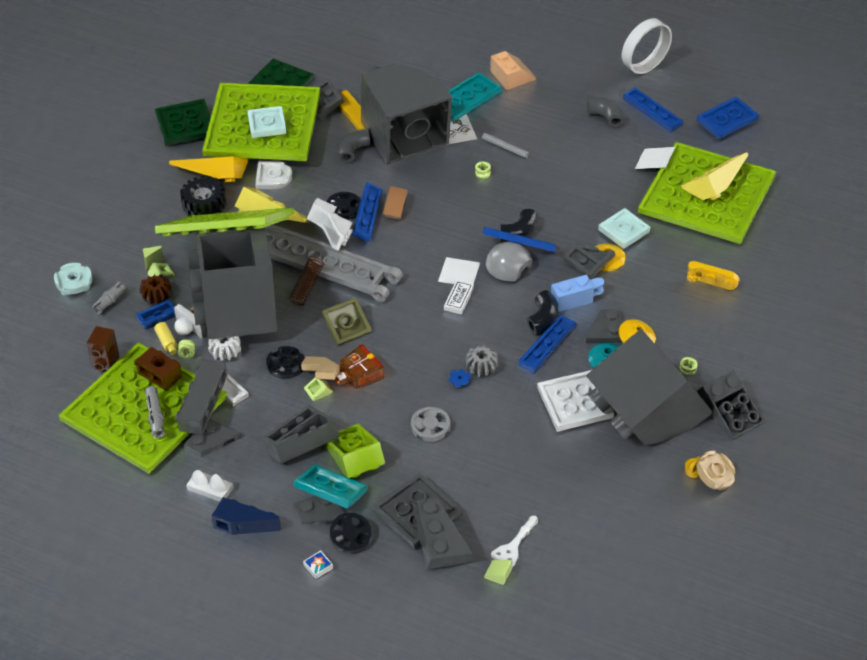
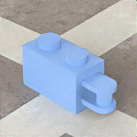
[551,275,604,313]

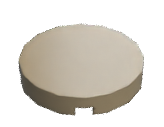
[697,450,736,491]

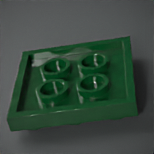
[248,59,315,87]
[155,99,211,146]

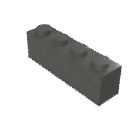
[176,359,228,435]

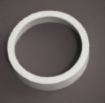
[622,18,672,74]

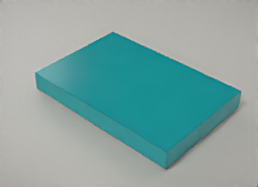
[293,464,368,509]

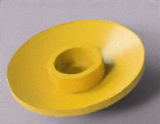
[595,243,626,271]
[618,319,656,343]

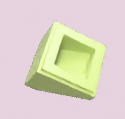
[143,246,164,270]
[148,263,175,280]
[304,377,333,402]
[484,560,512,585]

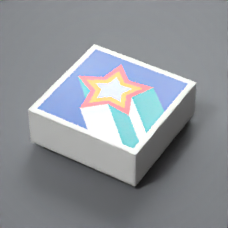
[303,551,333,579]

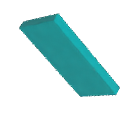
[448,72,502,122]

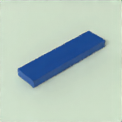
[623,87,683,133]
[352,182,383,242]
[482,227,556,252]
[518,315,576,374]

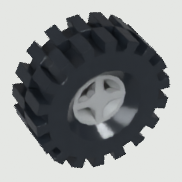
[180,176,226,216]

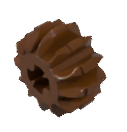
[139,274,172,304]

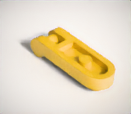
[687,261,740,290]

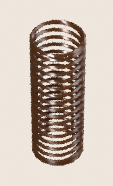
[289,256,324,306]

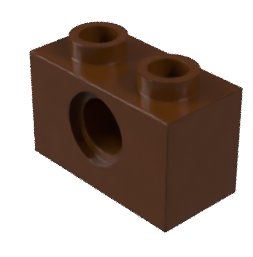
[87,326,120,371]
[135,346,182,391]

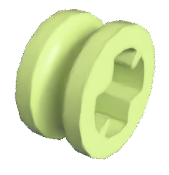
[475,161,491,179]
[178,340,196,358]
[679,357,698,376]

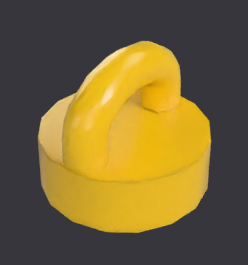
[684,456,701,478]

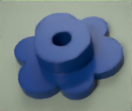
[449,369,471,387]

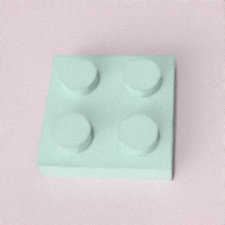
[247,106,286,138]
[598,208,650,249]

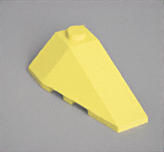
[681,152,748,200]
[235,187,310,222]

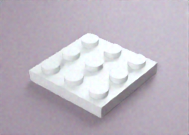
[537,370,614,432]

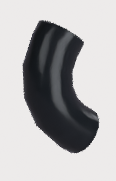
[500,209,538,242]
[527,290,557,334]

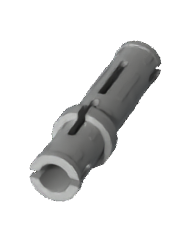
[145,386,165,438]

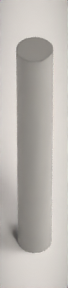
[482,133,529,158]

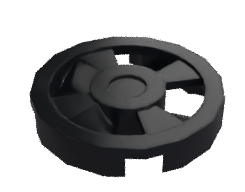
[326,192,360,220]
[266,346,305,379]
[330,513,371,554]

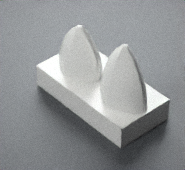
[186,470,233,502]

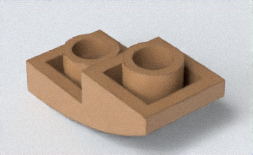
[383,186,408,220]

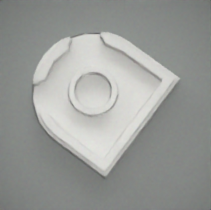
[255,161,292,189]

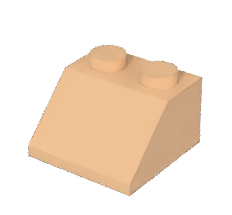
[491,51,536,90]

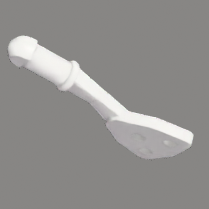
[491,516,538,567]

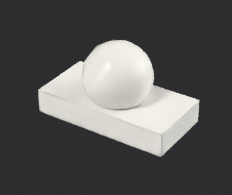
[174,304,207,338]

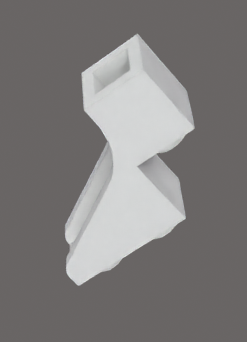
[307,198,353,251]

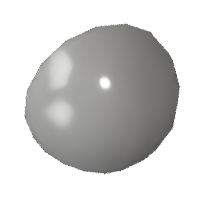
[486,241,533,282]

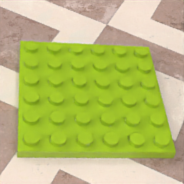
[202,83,321,161]
[638,142,776,244]
[155,207,294,236]
[58,342,227,474]

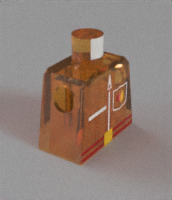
[335,344,384,389]

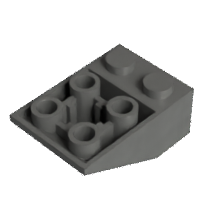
[696,370,765,439]

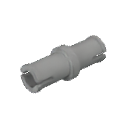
[92,281,127,314]

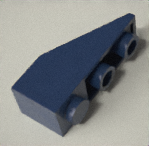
[211,497,281,535]

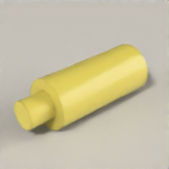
[154,322,178,355]

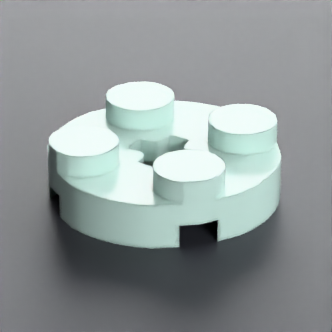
[54,263,92,296]

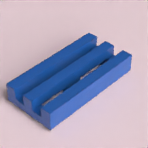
[136,299,176,330]

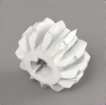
[208,336,241,362]

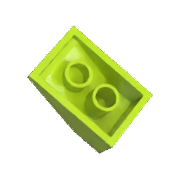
[325,424,385,478]

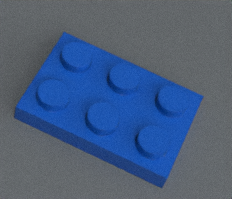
[697,96,759,139]

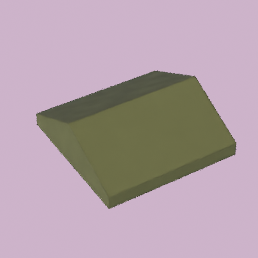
[322,298,372,346]

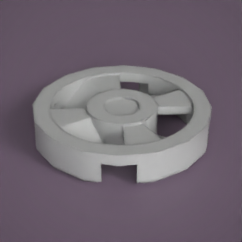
[411,407,450,442]

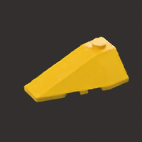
[169,156,248,183]

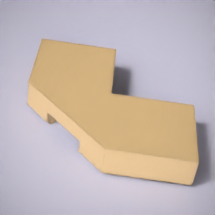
[301,356,340,380]

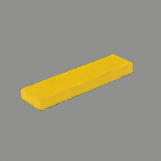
[338,90,365,130]

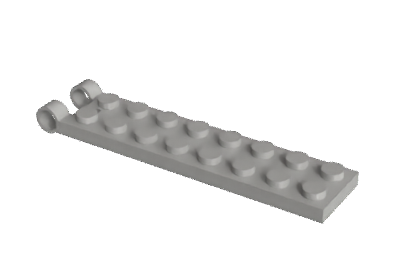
[265,225,403,302]

